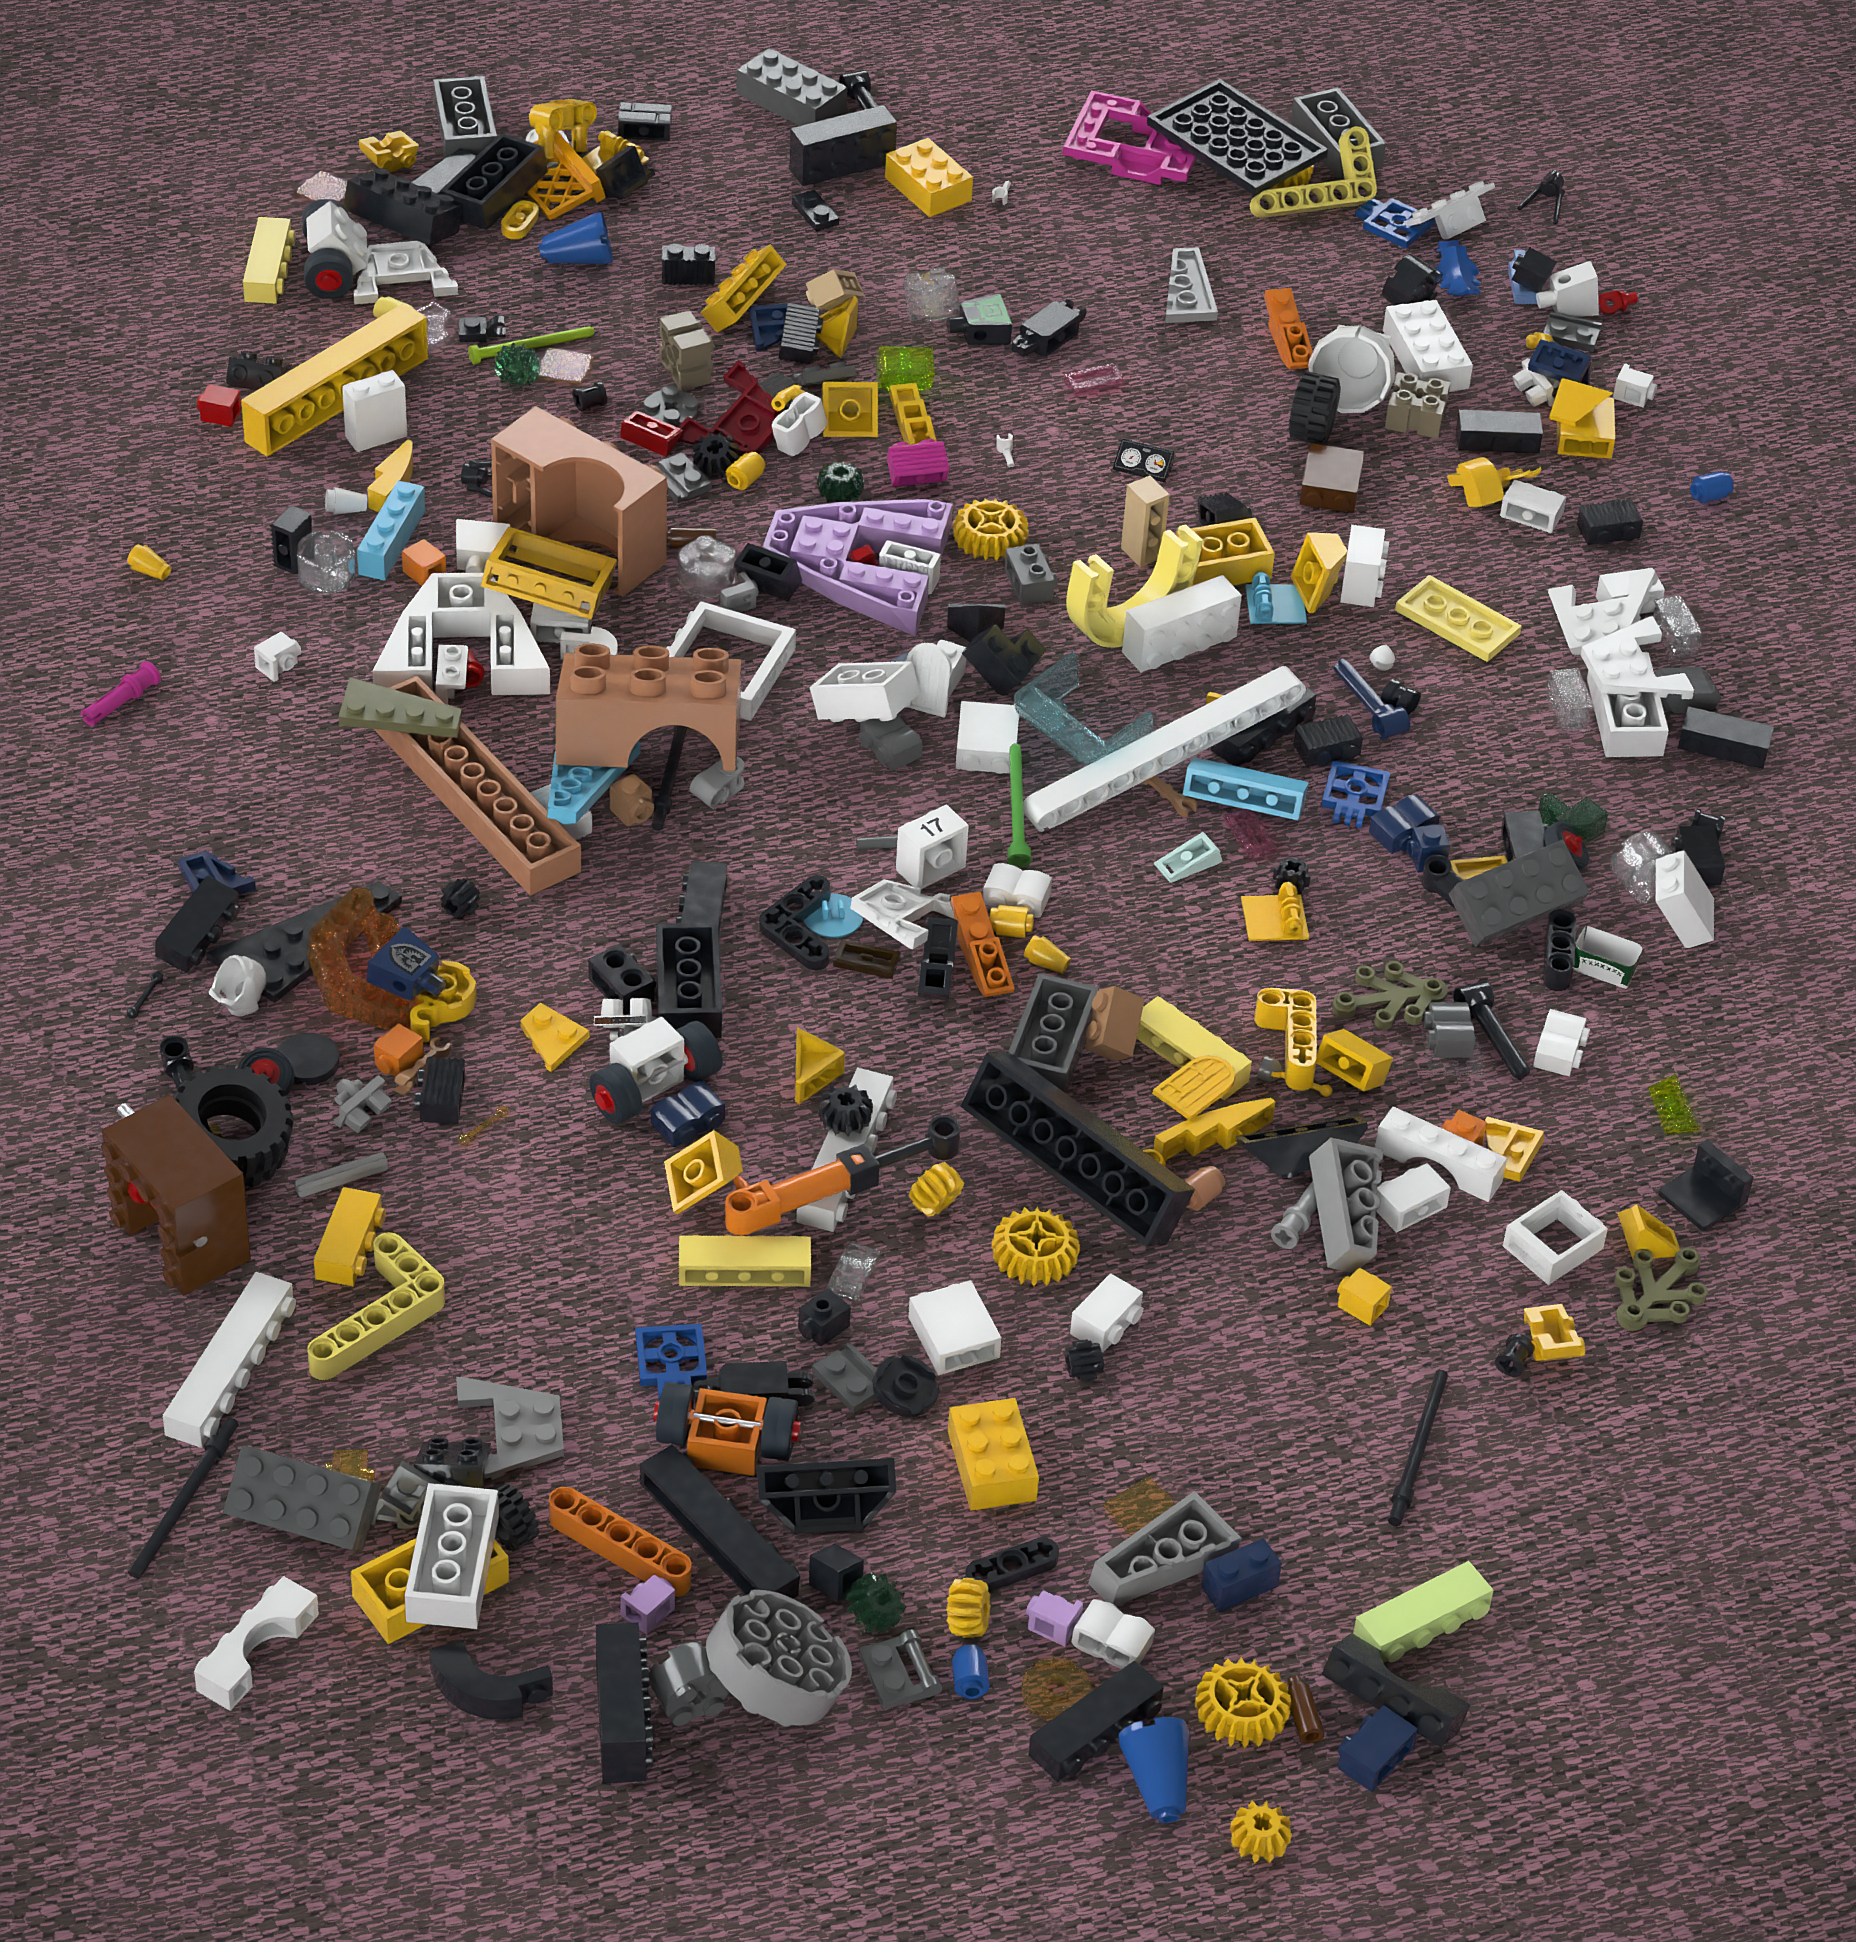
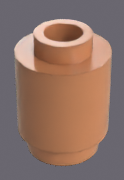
[1185,1166,1225,1211]

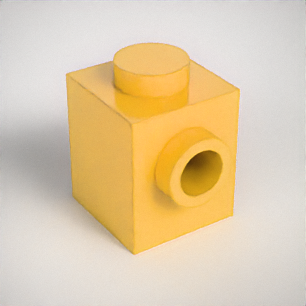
[1337,1268,1392,1326]

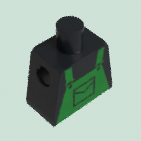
[946,294,1012,345]

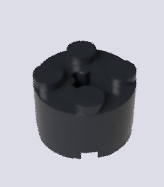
[1382,254,1443,306]

